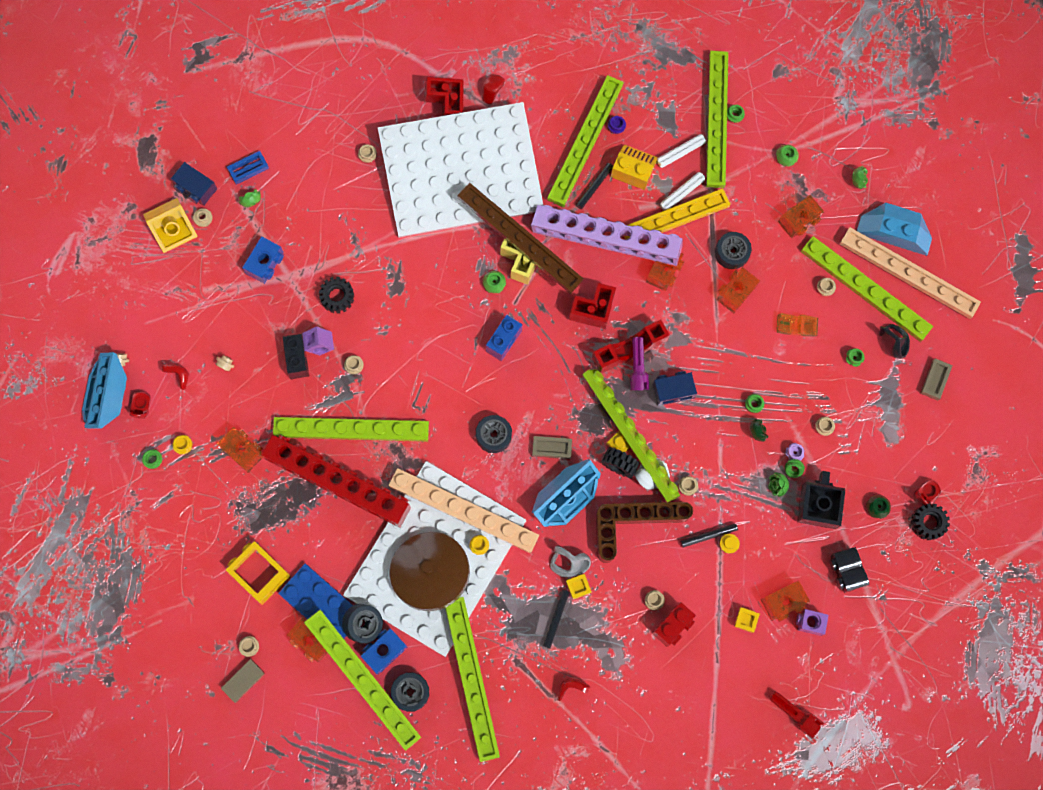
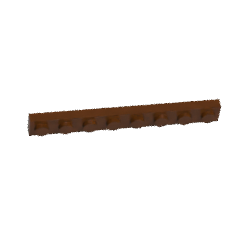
[457,183,584,294]

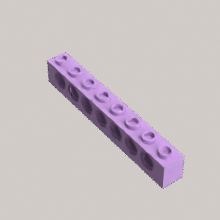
[531,205,683,266]

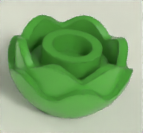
[776,144,799,167]
[853,166,868,189]
[239,189,261,208]
[483,271,506,293]
[768,473,789,497]

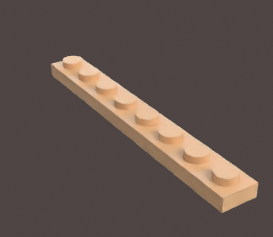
[840,227,981,319]
[389,468,539,554]

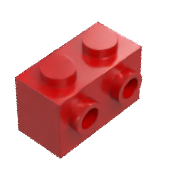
[652,602,696,647]

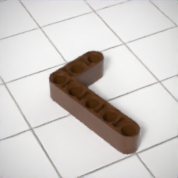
[596,502,693,563]

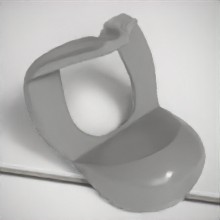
[550,546,591,577]

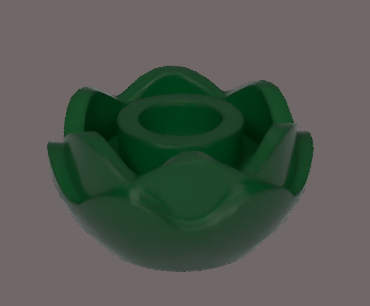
[749,418,769,442]
[866,495,891,519]

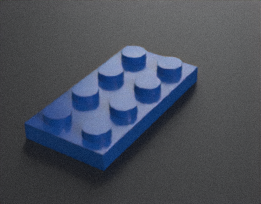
[278,564,353,639]

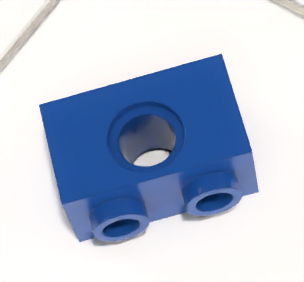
[242,236,284,284]
[486,315,523,361]
[361,628,408,675]

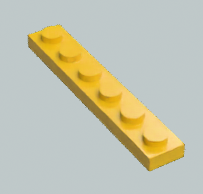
[624,188,731,241]

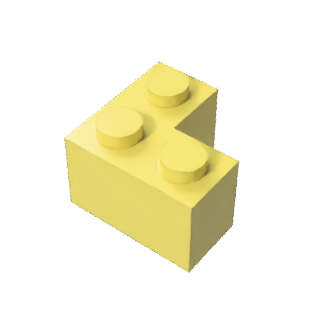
[500,239,536,285]

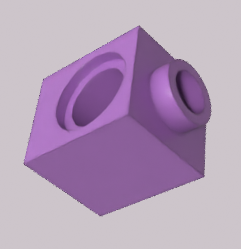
[302,327,334,356]
[796,609,829,636]

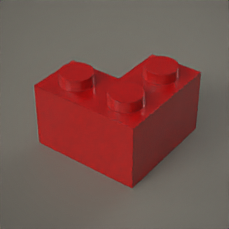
[424,77,464,116]
[569,283,616,329]

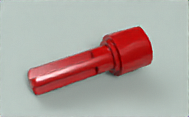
[770,692,824,739]

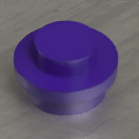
[608,116,626,134]

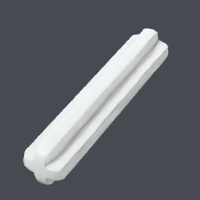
[657,134,706,168]
[660,172,705,211]

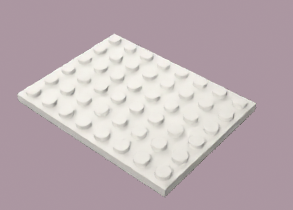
[378,102,543,238]
[343,461,526,657]

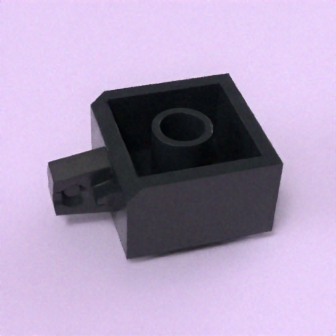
[797,471,845,529]

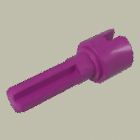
[630,337,649,390]

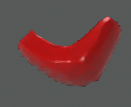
[482,74,505,104]
[161,364,189,390]
[130,392,151,419]
[914,479,941,505]
[557,679,590,701]

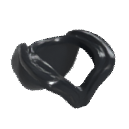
[878,324,910,359]

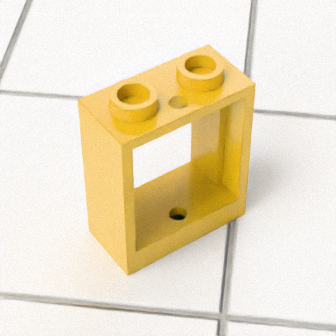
[226,541,290,605]

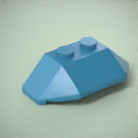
[857,203,932,256]
[82,352,127,429]
[532,459,601,527]

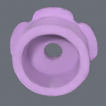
[786,443,804,461]

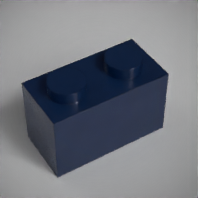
[171,162,217,206]
[652,371,697,406]

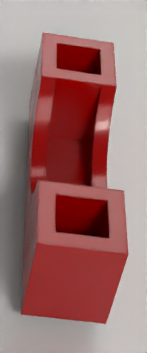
[592,319,670,373]

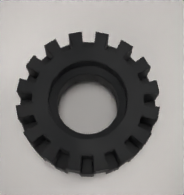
[319,277,354,314]
[601,447,639,478]
[911,504,950,540]

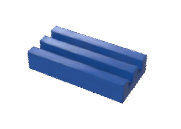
[227,151,269,185]

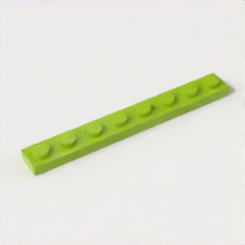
[706,51,728,188]
[547,75,624,207]
[801,236,933,342]
[582,369,681,502]
[273,417,429,442]
[445,597,500,762]
[304,610,421,751]

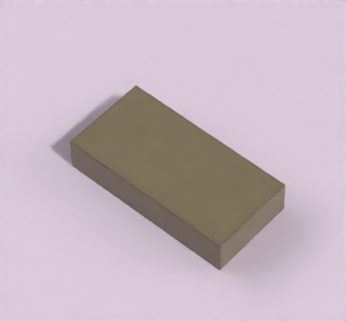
[920,358,953,401]
[532,436,572,459]
[221,659,265,703]

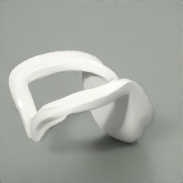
[634,458,670,490]

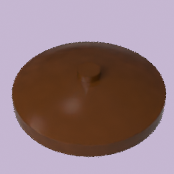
[390,532,470,611]

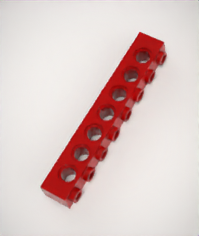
[261,435,411,528]

